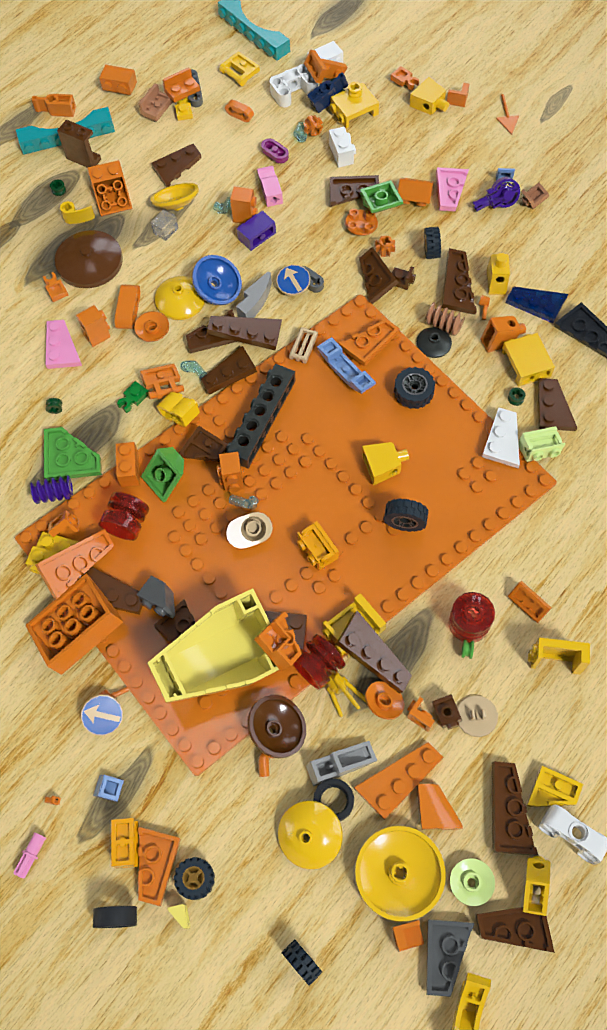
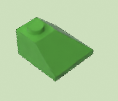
[141,447,184,502]

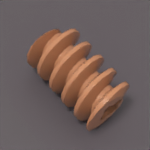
[426,302,465,336]

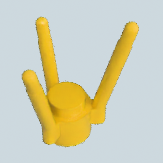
[326,672,367,717]

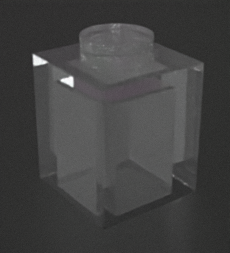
[151,209,178,241]

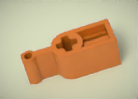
[31,94,76,117]

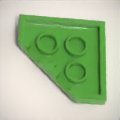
[44,427,102,481]

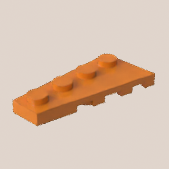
[35,529,114,600]
[354,742,444,820]

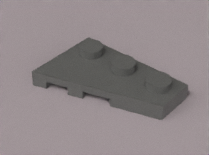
[426,919,474,997]

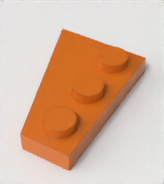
[338,319,400,366]

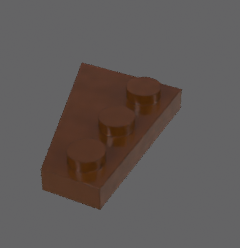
[151,143,202,187]
[359,247,399,304]
[201,346,257,395]
[538,378,578,431]
[154,600,195,643]
[475,907,555,953]

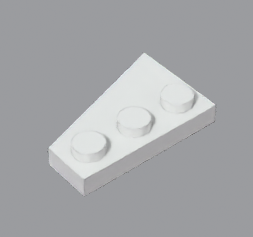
[482,408,520,468]

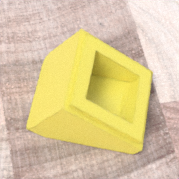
[167,904,191,929]

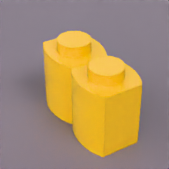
[156,392,200,427]

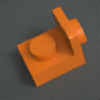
[48,510,79,537]
[407,697,435,732]

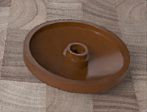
[55,230,123,288]

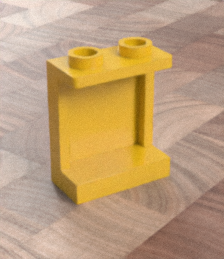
[329,83,379,128]
[502,333,555,387]
[322,593,386,659]
[528,637,590,675]

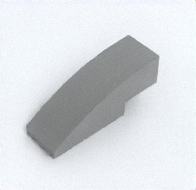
[236,271,272,318]
[306,741,377,786]

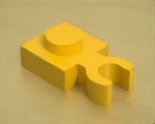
[175,97,193,121]

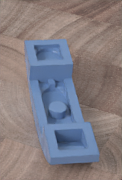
[317,337,376,394]

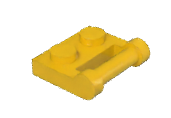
[219,51,260,87]

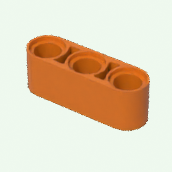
[114,284,140,329]

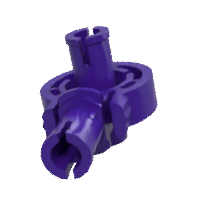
[472,177,520,212]

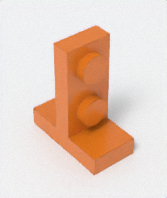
[304,49,348,84]

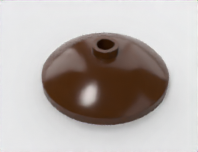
[248,695,306,759]

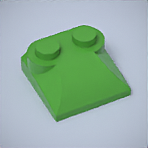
[360,180,403,213]

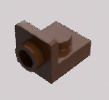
[392,266,416,290]

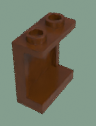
[57,120,101,168]

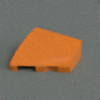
[254,611,302,672]
[417,784,463,830]

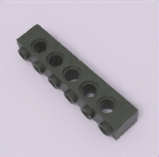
[226,364,296,469]

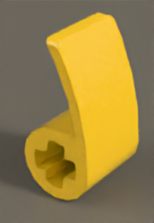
[60,201,95,224]

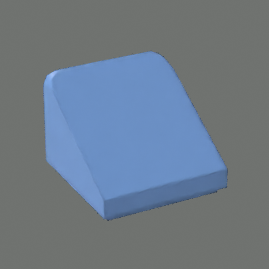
[496,168,515,182]
[93,775,124,802]

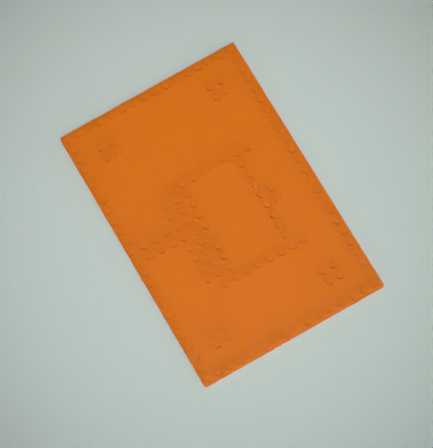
[15,295,557,776]

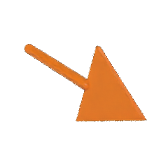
[496,94,519,135]

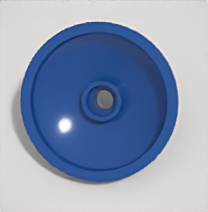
[192,255,242,305]

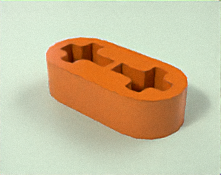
[225,100,254,122]

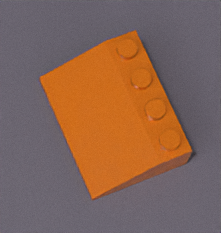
[26,573,123,675]

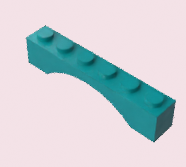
[218,0,290,61]
[16,107,115,155]

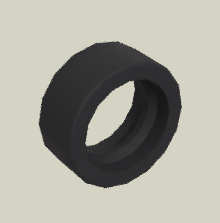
[313,778,354,821]
[93,906,137,928]

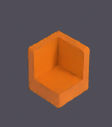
[447,83,470,107]
[392,920,424,952]

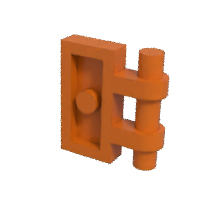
[140,364,184,400]

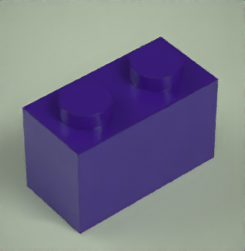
[237,211,276,251]

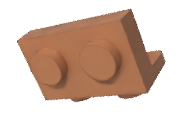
[139,83,173,122]

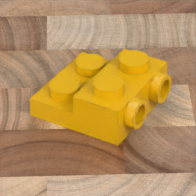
[25,532,78,574]

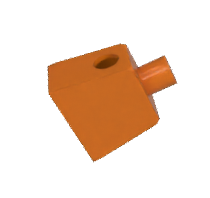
[481,316,526,353]

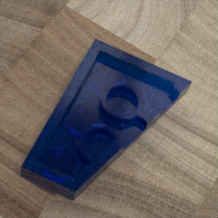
[505,286,568,323]

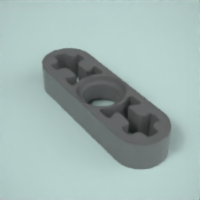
[188,69,203,108]

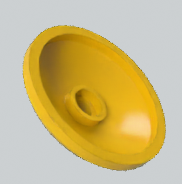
[150,183,199,211]
[154,276,205,320]
[278,800,343,869]

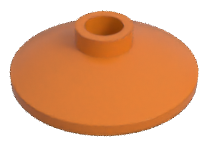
[134,311,169,342]
[365,681,404,720]

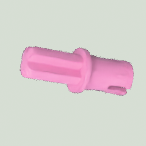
[14,832,46,878]

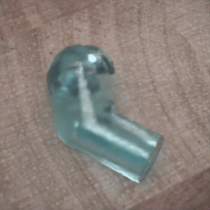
[293,122,308,143]
[213,197,231,214]
[180,361,207,379]
[229,495,259,509]

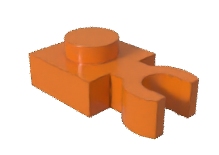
[391,66,419,91]
[43,272,69,302]

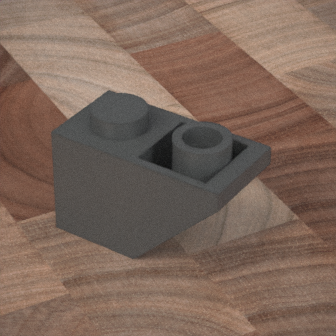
[137,576,175,619]

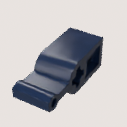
[307,72,349,113]

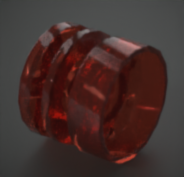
[98,492,149,541]
[448,592,495,643]
[293,634,346,690]

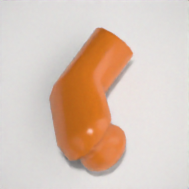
[258,753,273,777]

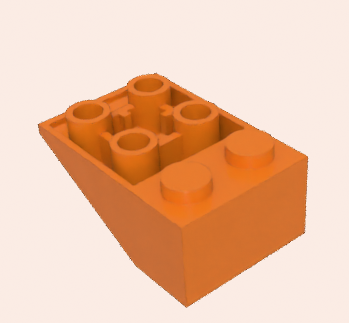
[88,160,133,216]

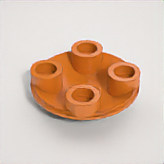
[345,209,378,236]

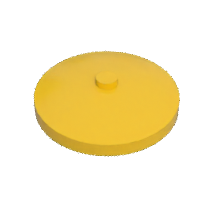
[355,826,446,922]

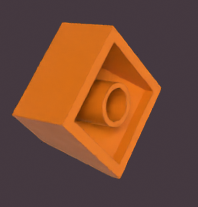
[398,177,434,206]

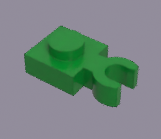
[117,381,149,413]

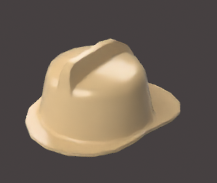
[226,512,273,548]

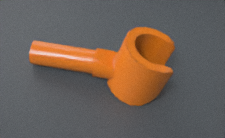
[479,295,490,320]
[100,687,129,698]

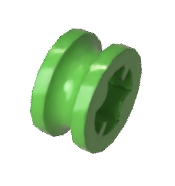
[461,639,474,659]

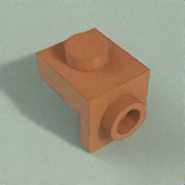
[521,182,549,209]

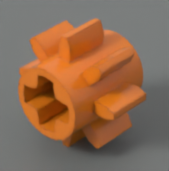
[303,115,323,136]
[375,236,396,257]

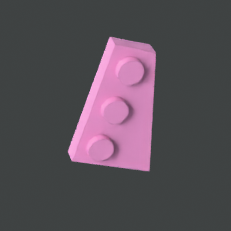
[436,167,469,211]
[46,320,82,369]

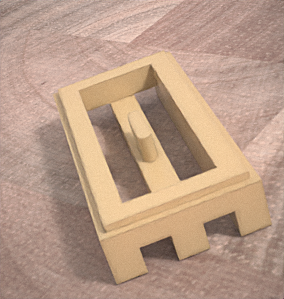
[289,327,318,363]

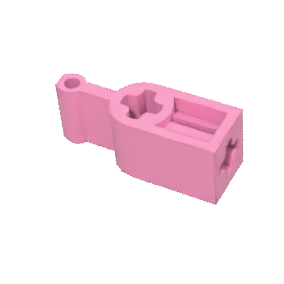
[257,166,283,207]

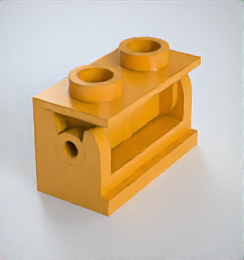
[296,521,339,570]
[111,818,139,869]

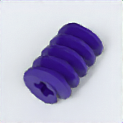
[31,475,73,504]

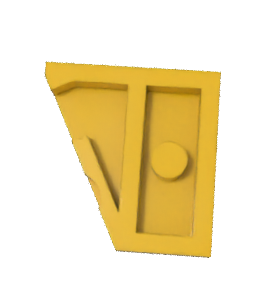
[527,766,584,807]

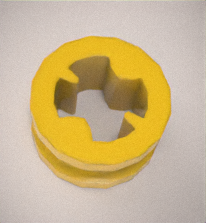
[348,82,362,98]

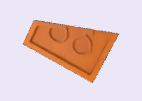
[138,827,181,907]

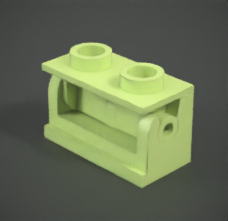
[518,426,565,462]

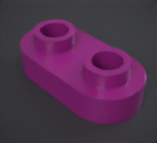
[261,138,289,163]

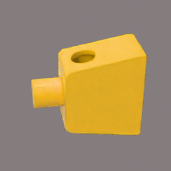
[409,77,449,115]
[487,253,510,295]
[362,442,409,485]
[523,856,551,916]

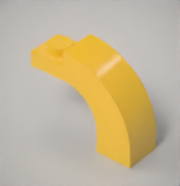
[451,973,491,1030]

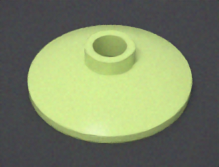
[450,858,495,906]

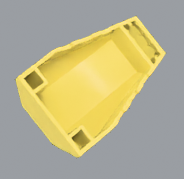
[147,588,279,703]

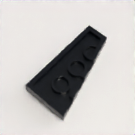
[554,302,607,357]

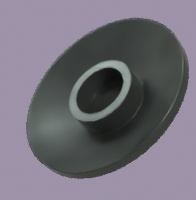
[416,327,452,358]

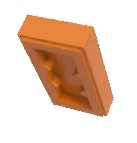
[508,581,552,623]

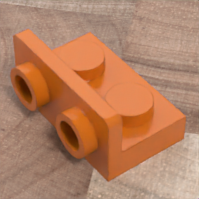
[163,67,200,103]

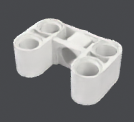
[270,64,318,108]
[538,804,607,865]

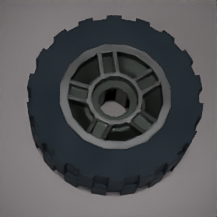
[394,367,435,409]
[383,499,429,532]

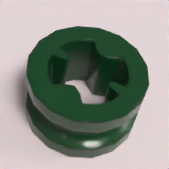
[50,179,66,196]
[508,387,526,406]
[46,398,63,414]

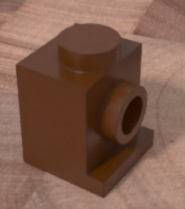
[432,694,462,730]

